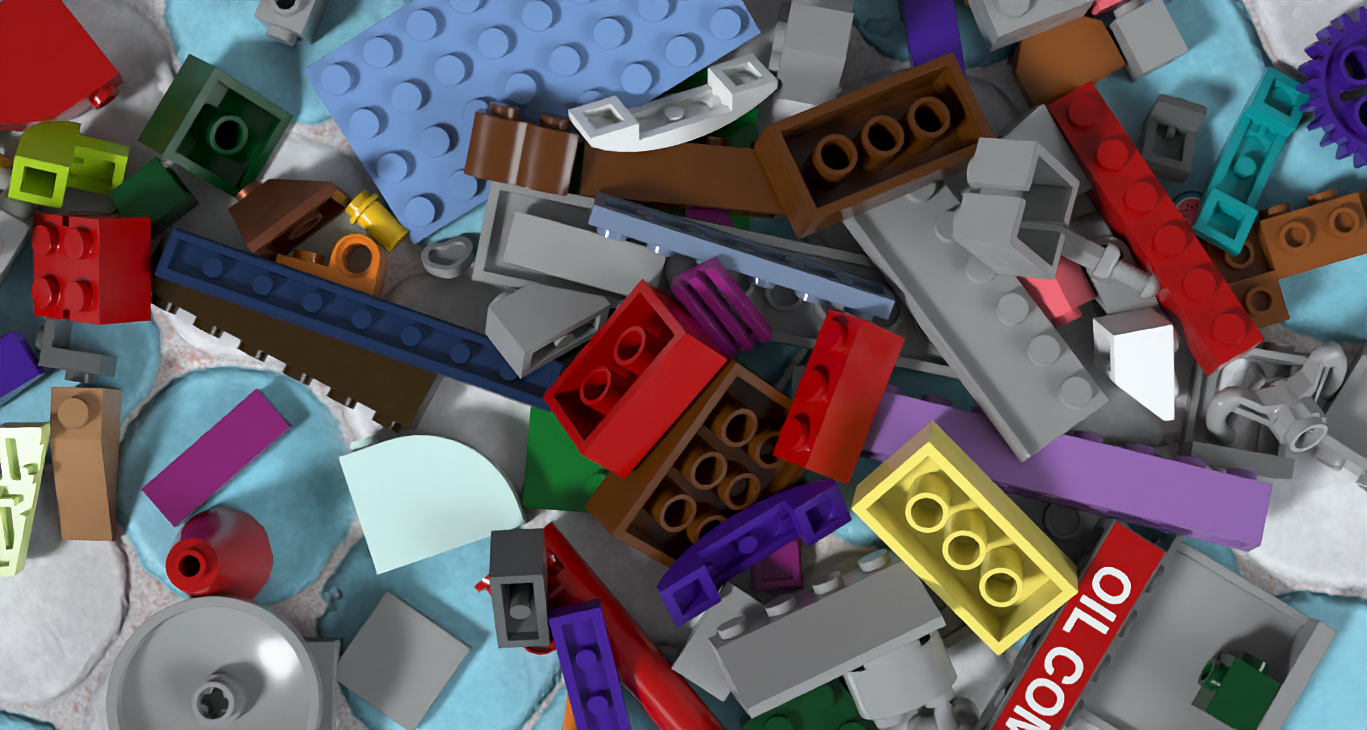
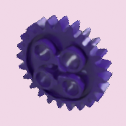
[1296,6,1367,168]

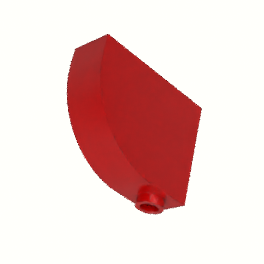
[0,0,124,132]

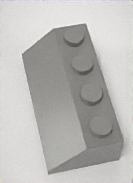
[708,549,946,719]

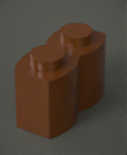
[464,101,581,196]

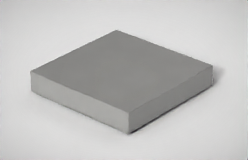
[337,589,472,730]

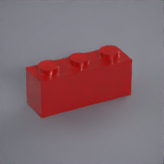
[772,309,905,484]

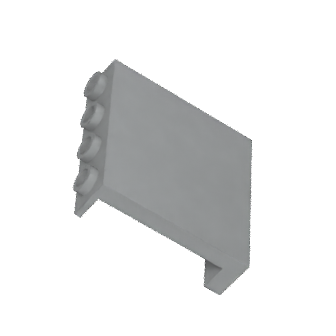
[1079,532,1338,730]

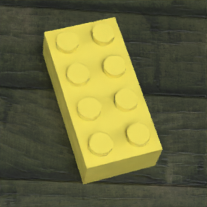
[851,420,1078,656]

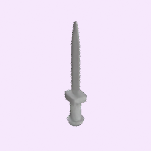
[1019,221,1161,299]

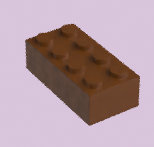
[754,52,995,239]

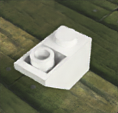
[1093,307,1179,421]

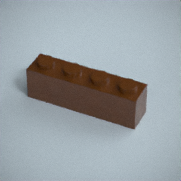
[580,137,786,221]

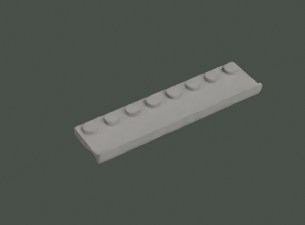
[836,77,1110,463]

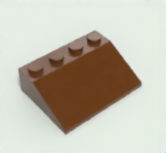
[584,346,807,591]

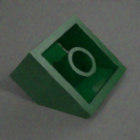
[137,54,293,198]

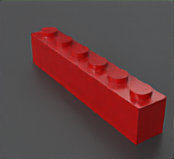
[1046,81,1264,377]

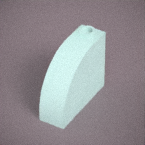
[339,434,529,574]

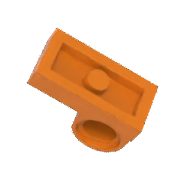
[275,233,388,298]

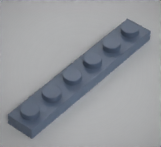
[588,191,895,320]

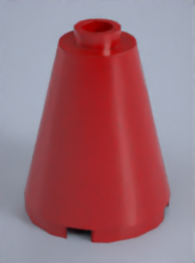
[165,507,273,599]

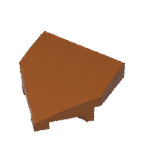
[1007,16,1126,107]

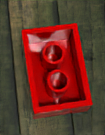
[542,279,728,479]

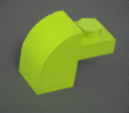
[8,121,130,209]

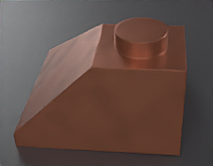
[228,179,353,262]

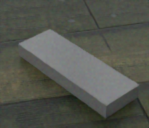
[502,211,666,296]

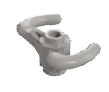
[1206,342,1347,452]

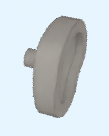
[421,236,475,279]

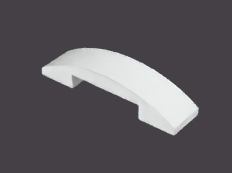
[568,53,778,152]

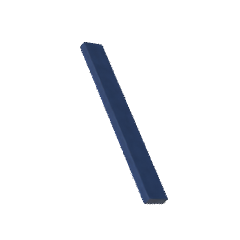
[154,227,567,413]

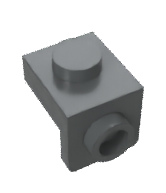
[1138,94,1207,184]
[35,317,118,385]

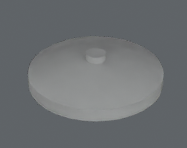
[106,595,323,730]

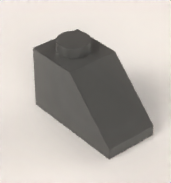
[489,528,550,648]

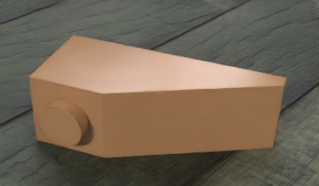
[49,387,122,541]

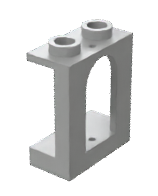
[1178,342,1309,479]

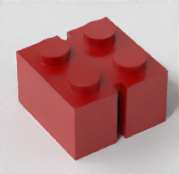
[31,211,151,325]

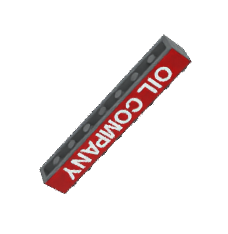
[972,518,1168,730]

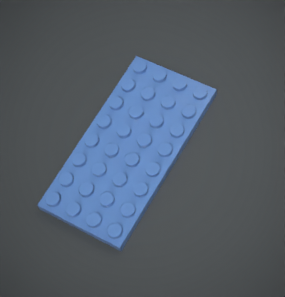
[302,0,761,245]

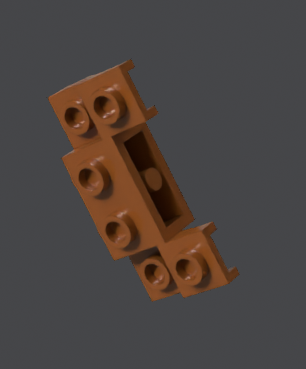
[1198,188,1367,329]

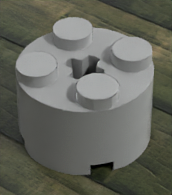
[843,629,957,729]

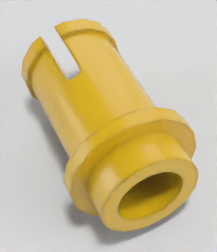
[345,189,409,254]

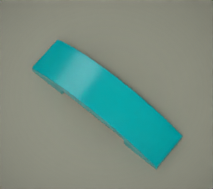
[1190,66,1310,257]

